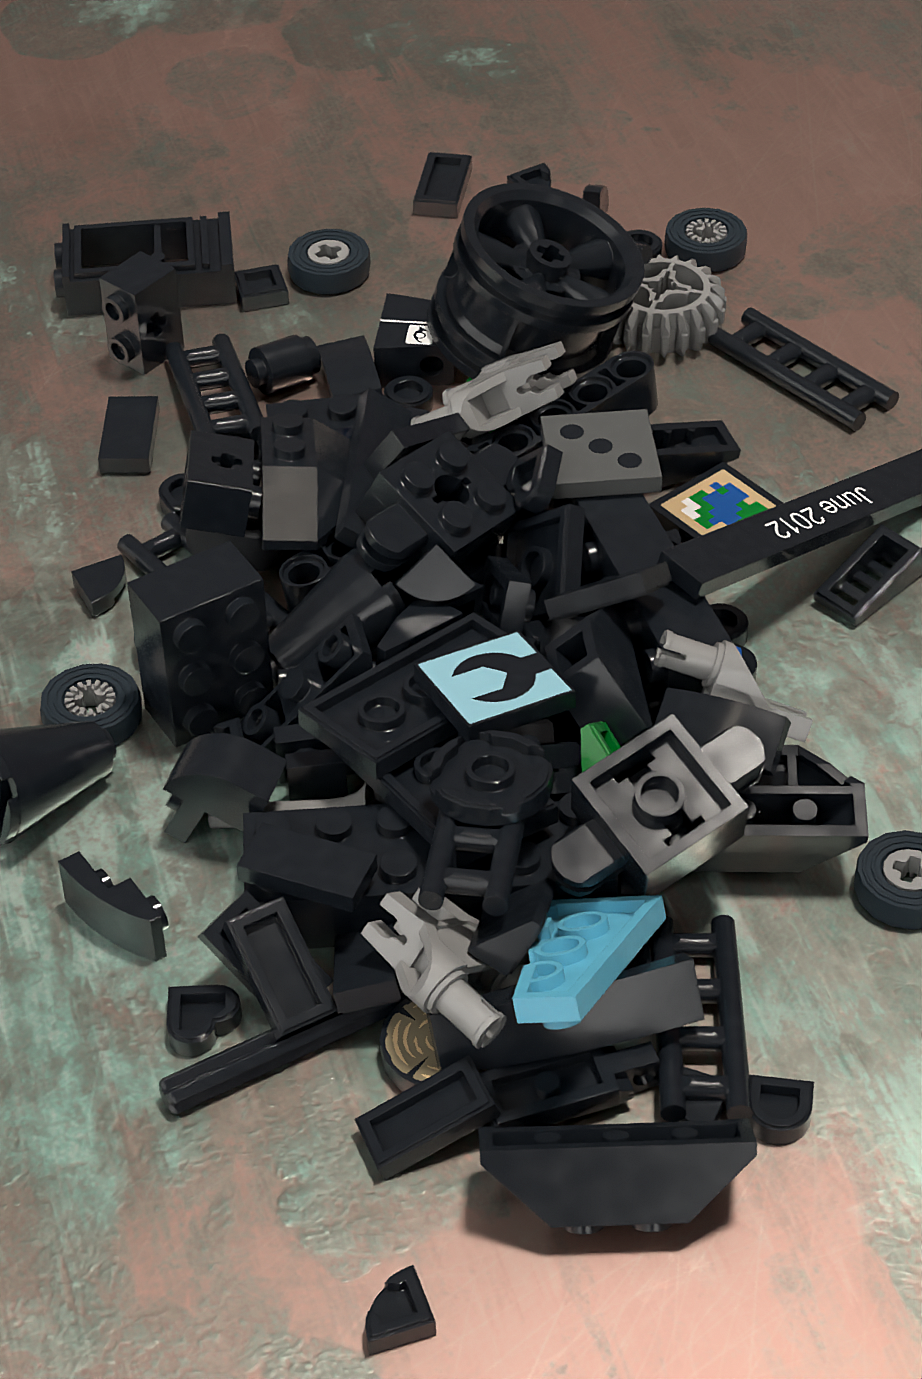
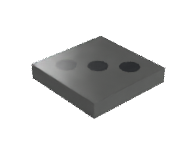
[541,409,662,499]

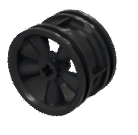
[427,183,645,379]

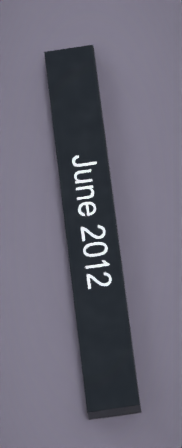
[657,449,922,599]

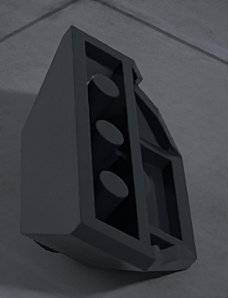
[258,413,351,550]
[666,745,869,872]
[478,1118,757,1234]

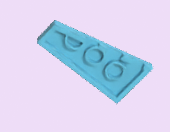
[512,895,666,1030]

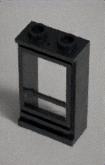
[54,211,237,316]

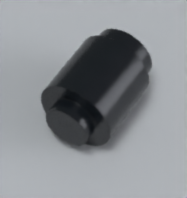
[245,335,321,395]

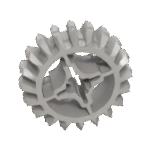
[613,254,727,358]

